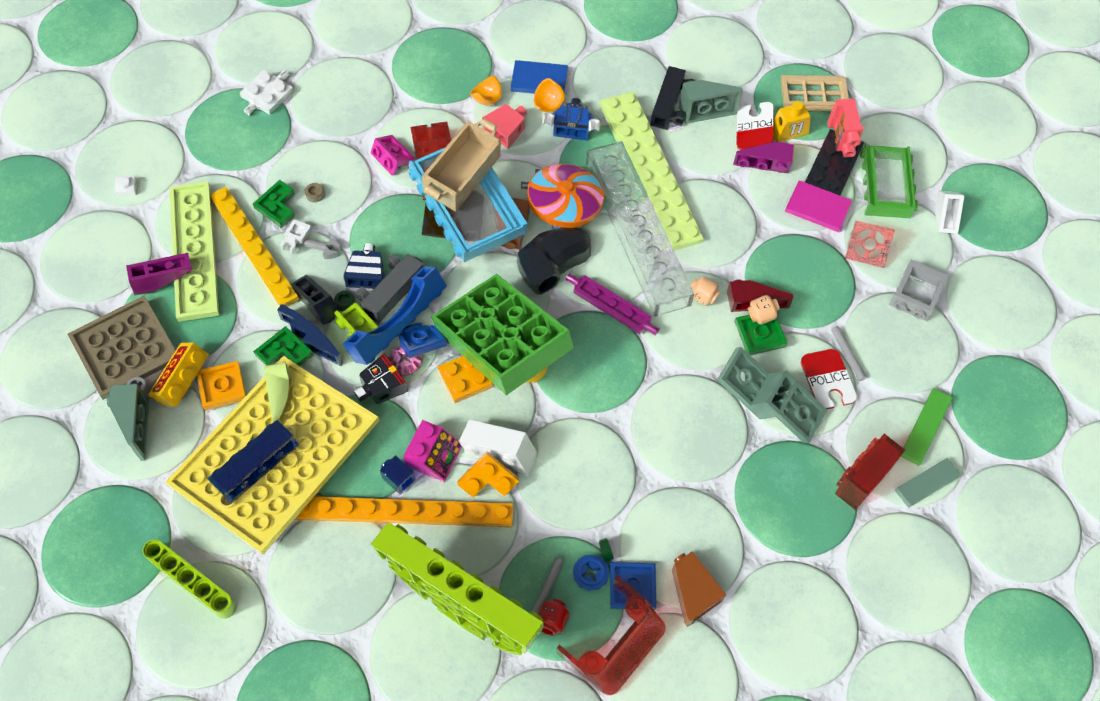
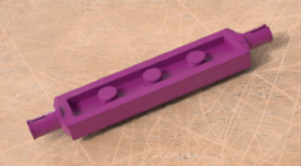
[566,273,660,336]

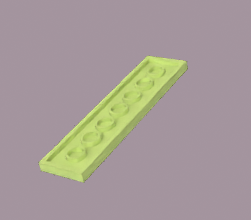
[169,181,219,322]

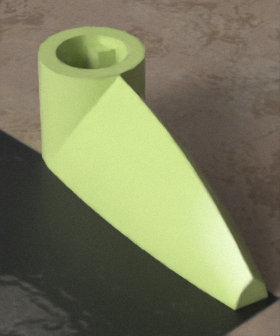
[264,362,290,422]

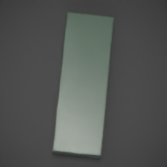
[895,458,961,508]

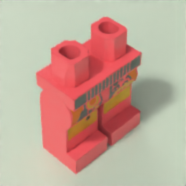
[827,98,864,157]

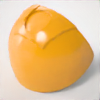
[470,75,502,106]
[534,78,565,112]

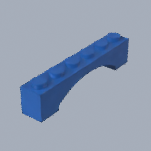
[343,266,447,365]

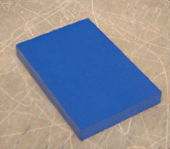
[511,60,568,94]

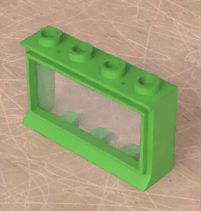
[860,142,918,219]

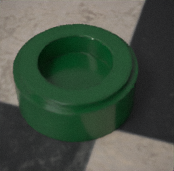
[334,291,355,311]
[598,538,614,562]

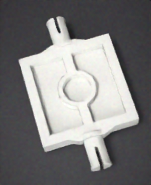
[240,69,293,116]

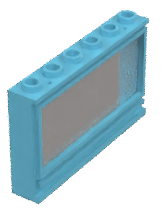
[408,147,527,262]

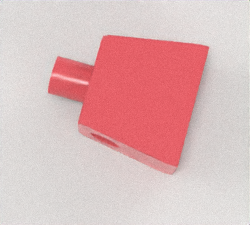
[482,104,527,149]

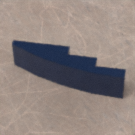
[277,304,343,366]

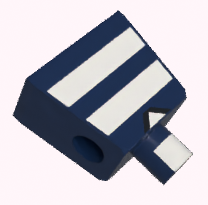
[343,243,384,289]

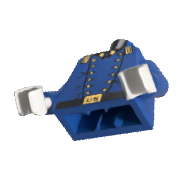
[542,98,600,141]

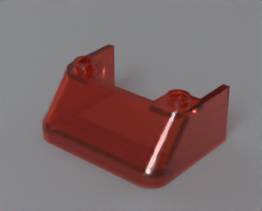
[556,576,666,696]

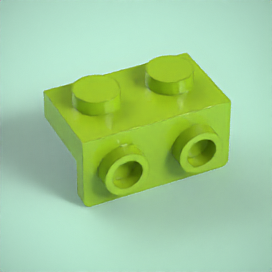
[334,302,378,337]

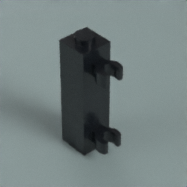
[650,66,696,130]

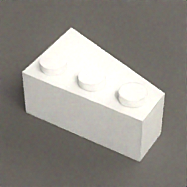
[459,420,538,476]

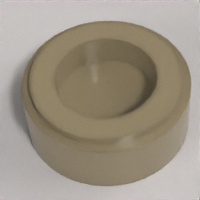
[305,183,325,202]

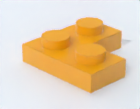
[457,451,519,498]

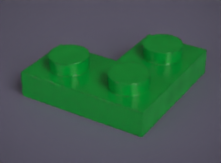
[252,180,295,228]
[253,326,313,366]

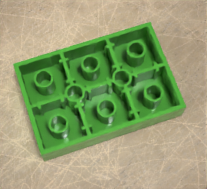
[431,273,574,396]

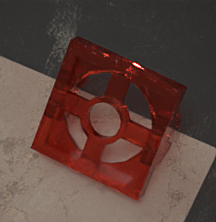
[845,220,895,268]

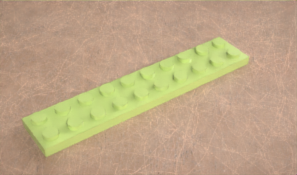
[599,91,704,253]

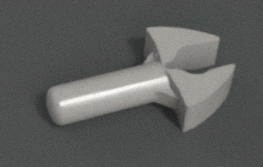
[304,237,341,259]

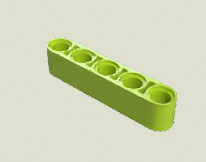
[142,539,236,619]

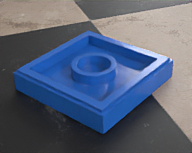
[610,562,656,610]

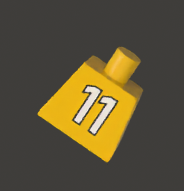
[774,101,811,142]

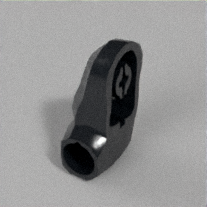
[517,227,592,295]

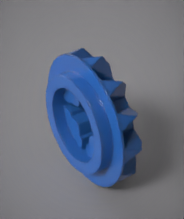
[573,555,609,591]

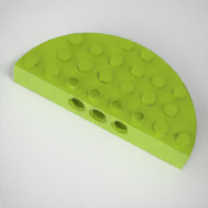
[371,522,544,655]

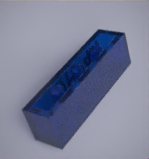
[207,420,299,504]

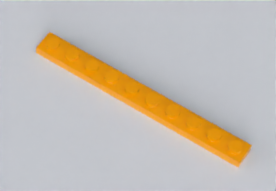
[294,497,513,527]

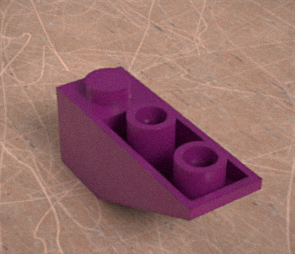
[733,142,794,174]

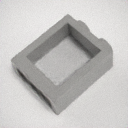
[889,259,949,322]

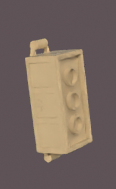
[422,118,501,212]

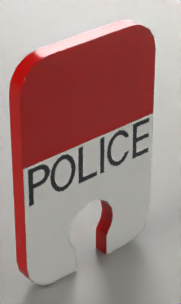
[736,102,774,150]
[800,349,857,409]

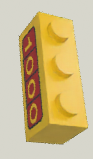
[148,342,209,407]

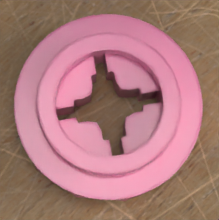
[389,346,422,375]

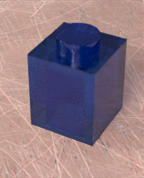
[380,455,416,494]

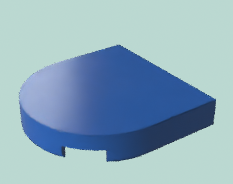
[399,323,447,358]

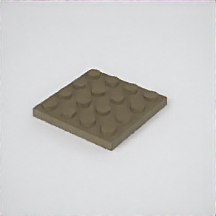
[68,296,176,400]

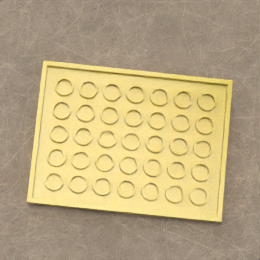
[165,356,380,555]

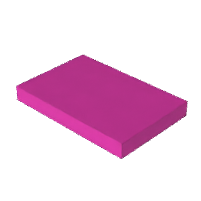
[785,180,852,232]

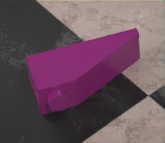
[126,253,192,295]

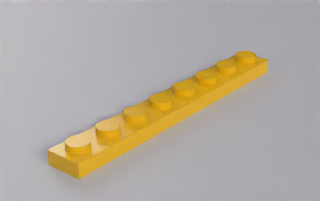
[210,187,299,307]

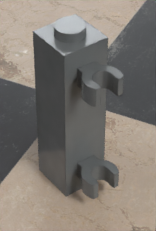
[356,254,424,323]

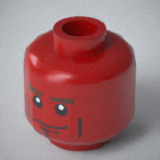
[538,599,570,636]

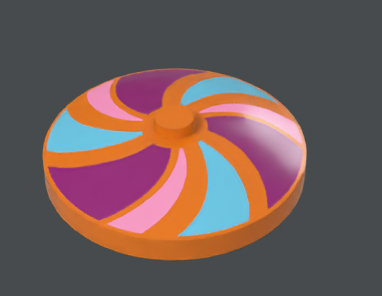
[527,164,604,228]

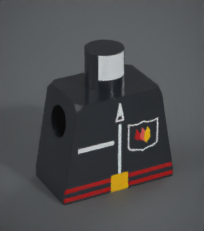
[354,353,408,404]

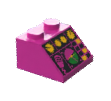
[403,420,462,482]

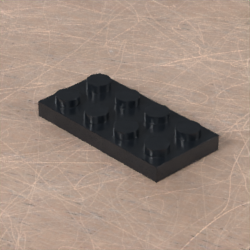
[805,129,865,196]

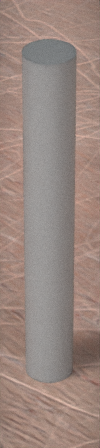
[831,326,866,382]
[532,557,564,614]

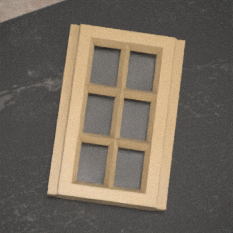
[780,75,849,111]

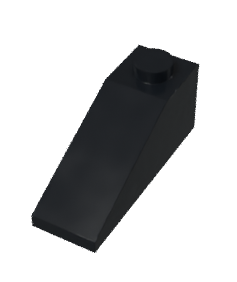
[290,274,340,325]

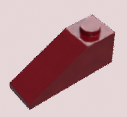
[727,279,794,312]

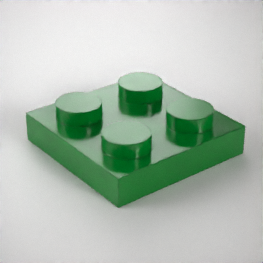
[734,315,788,355]

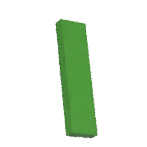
[899,388,953,466]

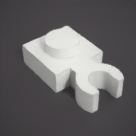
[280,219,312,254]

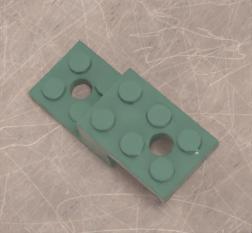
[717,347,827,443]

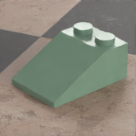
[679,80,743,124]
[106,384,150,461]

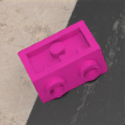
[371,135,415,175]

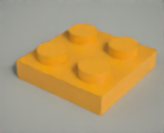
[437,356,493,404]
[197,361,246,411]

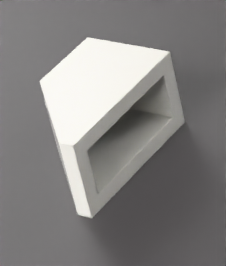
[935,191,964,233]

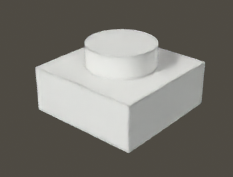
[114,175,137,197]

